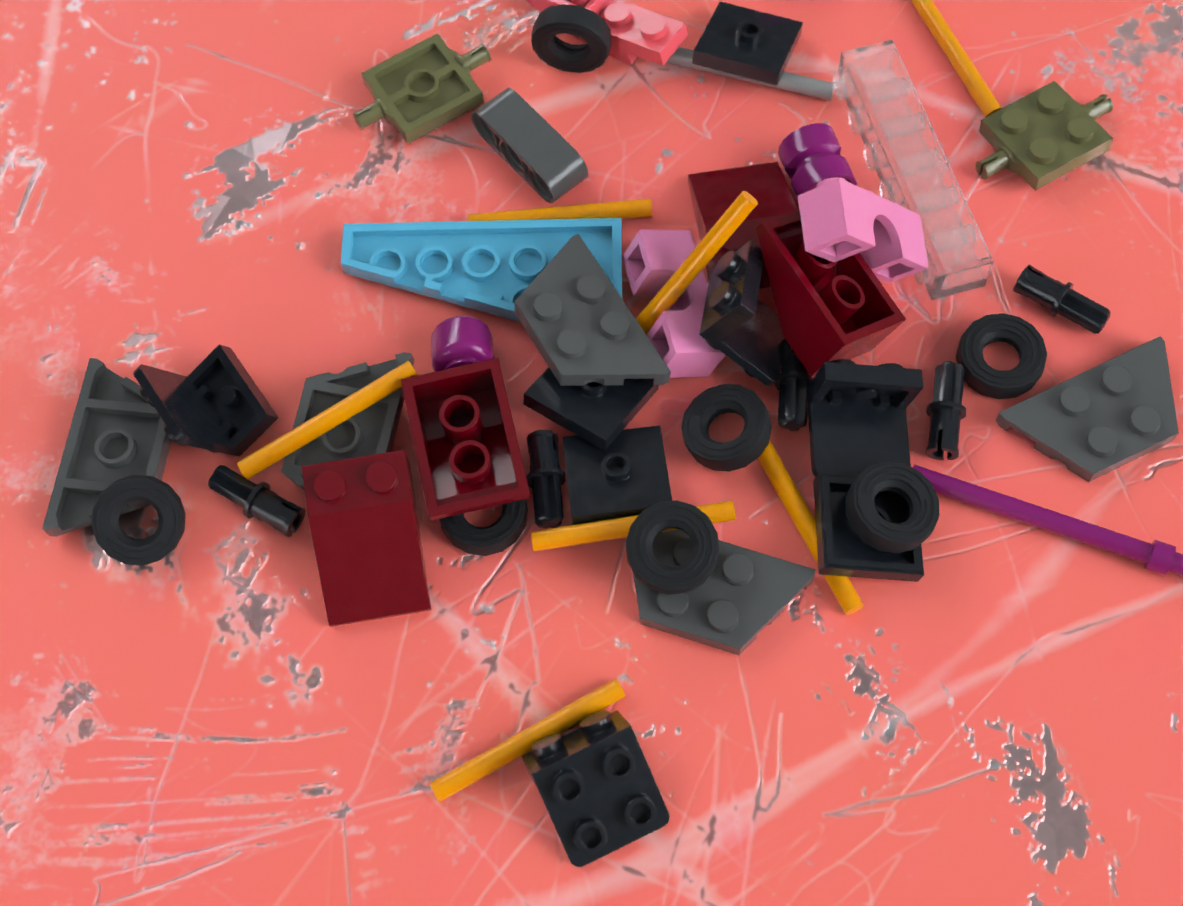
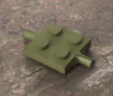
[352,33,492,144]
[975,81,1113,191]

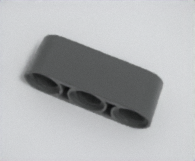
[471,87,589,203]

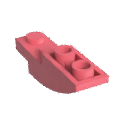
[526,0,688,65]

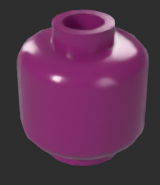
[431,316,494,372]

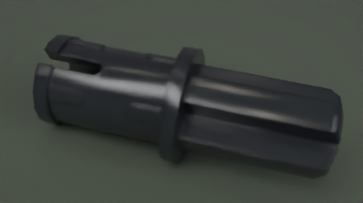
[1013,264,1111,334]
[775,338,813,431]
[926,361,966,460]
[526,430,566,528]
[208,465,305,537]

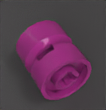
[778,123,857,200]

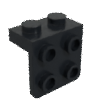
[699,240,784,387]
[133,344,279,457]
[807,359,923,477]
[521,710,670,867]

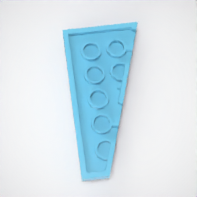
[340,218,623,322]

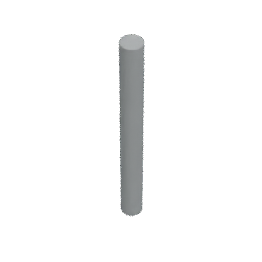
[667,47,835,101]

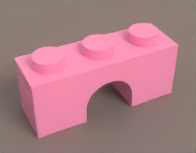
[798,177,929,283]
[622,229,725,378]

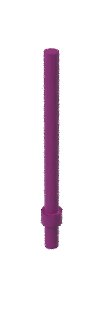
[913,464,1183,576]

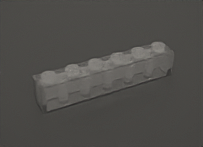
[833,39,994,300]

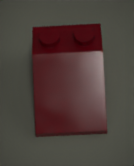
[688,161,799,289]
[756,210,906,376]
[401,358,531,521]
[301,450,432,627]

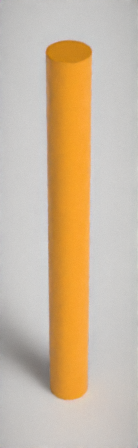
[910,0,1002,117]
[636,191,758,335]
[468,198,652,221]
[237,360,418,480]
[757,439,864,615]
[531,500,736,552]
[429,678,626,802]

